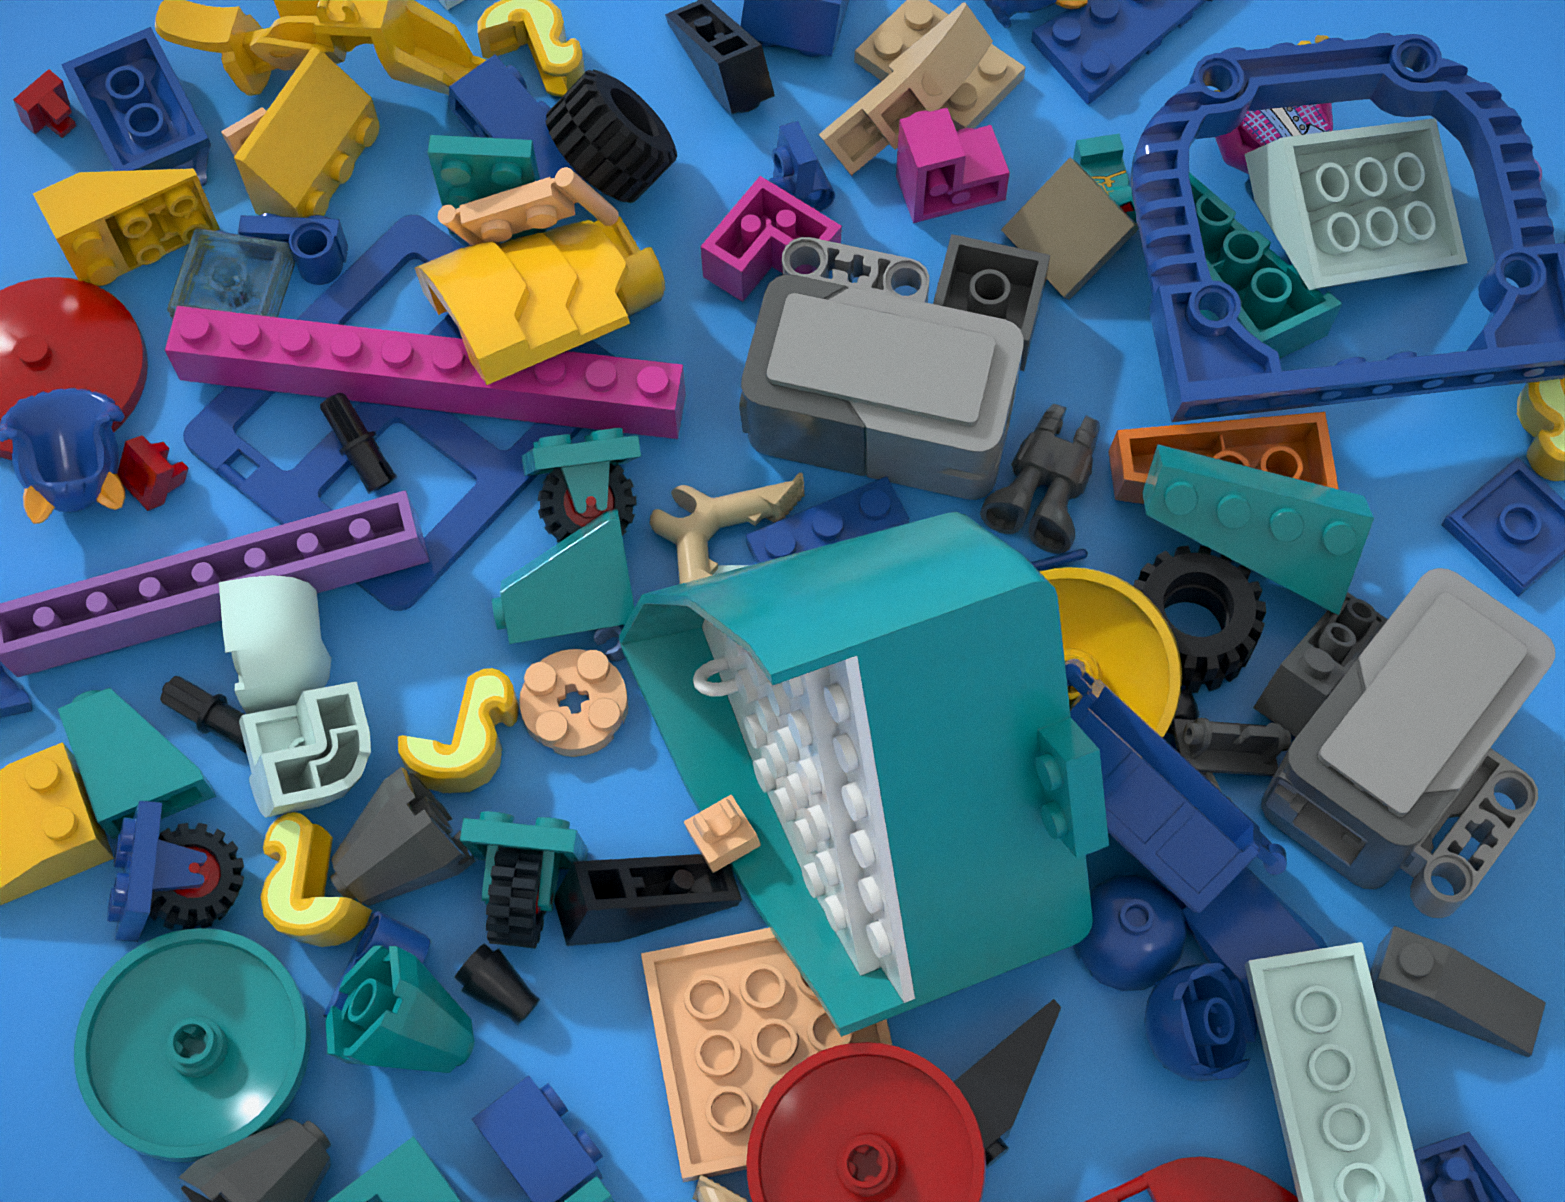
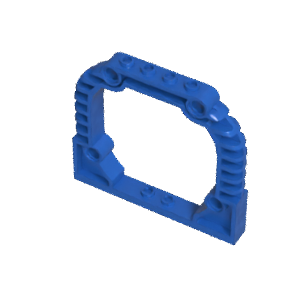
[1131,33,1565,422]

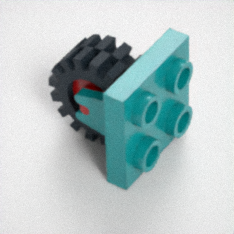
[522,428,641,543]
[460,811,588,948]

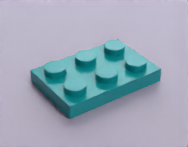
[427,135,548,239]

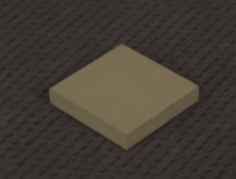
[1001,157,1139,300]

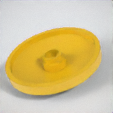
[1040,567,1182,737]

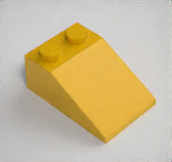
[0,742,114,906]

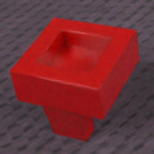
[13,69,76,138]
[117,435,189,511]

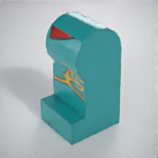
[1073,133,1136,223]

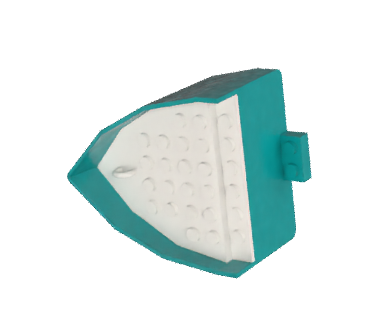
[619,512,1109,1037]

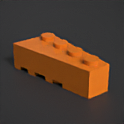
[1108,412,1339,504]

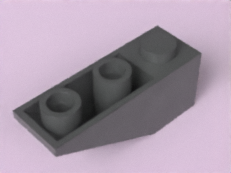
[1253,592,1388,737]

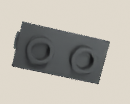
[1172,718,1291,776]

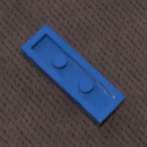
[746,476,910,564]

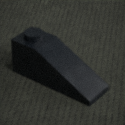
[665,0,775,114]
[554,854,742,946]
[953,999,1061,1169]

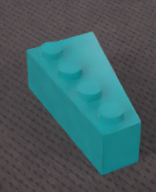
[1189,172,1342,359]
[1142,444,1374,615]

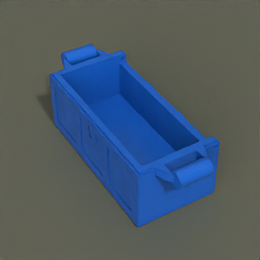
[1065,659,1287,914]

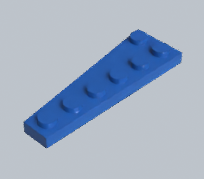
[1031,0,1213,105]

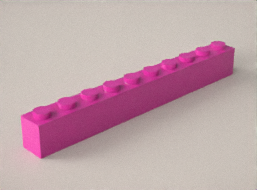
[165,306,686,439]

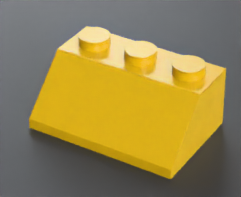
[234,46,380,218]

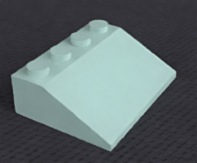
[1245,118,1468,290]

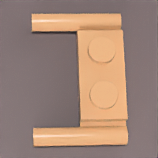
[438,167,619,246]

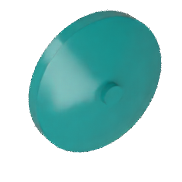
[74,928,311,1162]

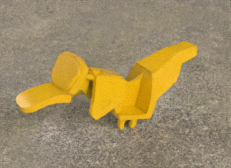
[155,0,507,96]

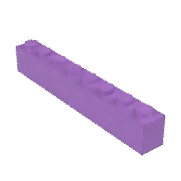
[0,490,430,678]

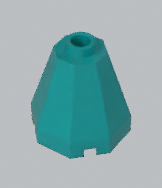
[326,945,474,1073]

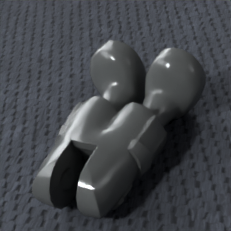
[980,404,1100,554]

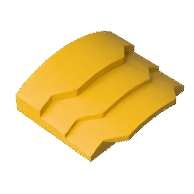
[414,220,630,385]

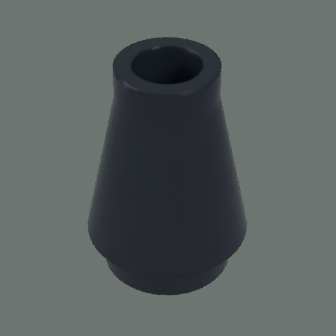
[454,943,541,1025]

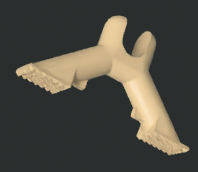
[649,473,805,584]

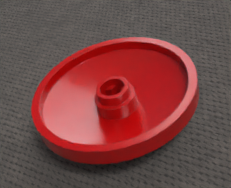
[0,277,148,460]
[746,1042,986,1202]

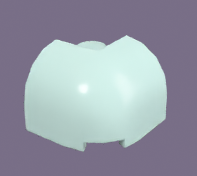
[219,575,331,714]
[239,681,371,818]

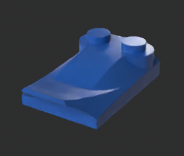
[61,27,211,187]

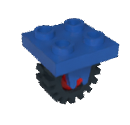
[107,800,244,942]

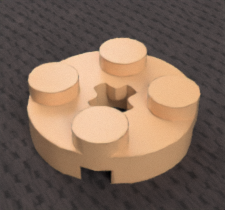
[519,649,628,757]

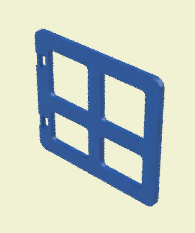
[183,215,615,611]

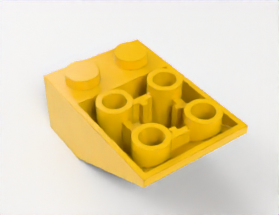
[33,169,220,286]

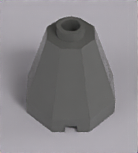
[330,767,476,906]
[178,1118,331,1202]

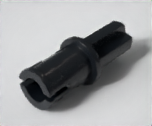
[320,393,397,494]
[160,676,247,753]

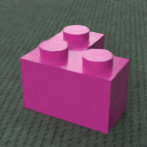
[896,108,1010,223]
[701,176,842,302]

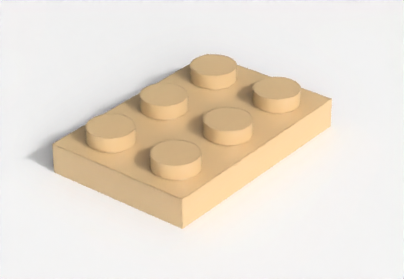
[854,0,1026,131]

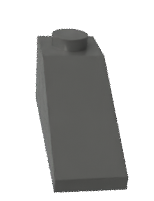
[1370,926,1546,1057]

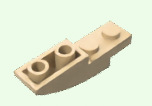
[818,2,993,176]

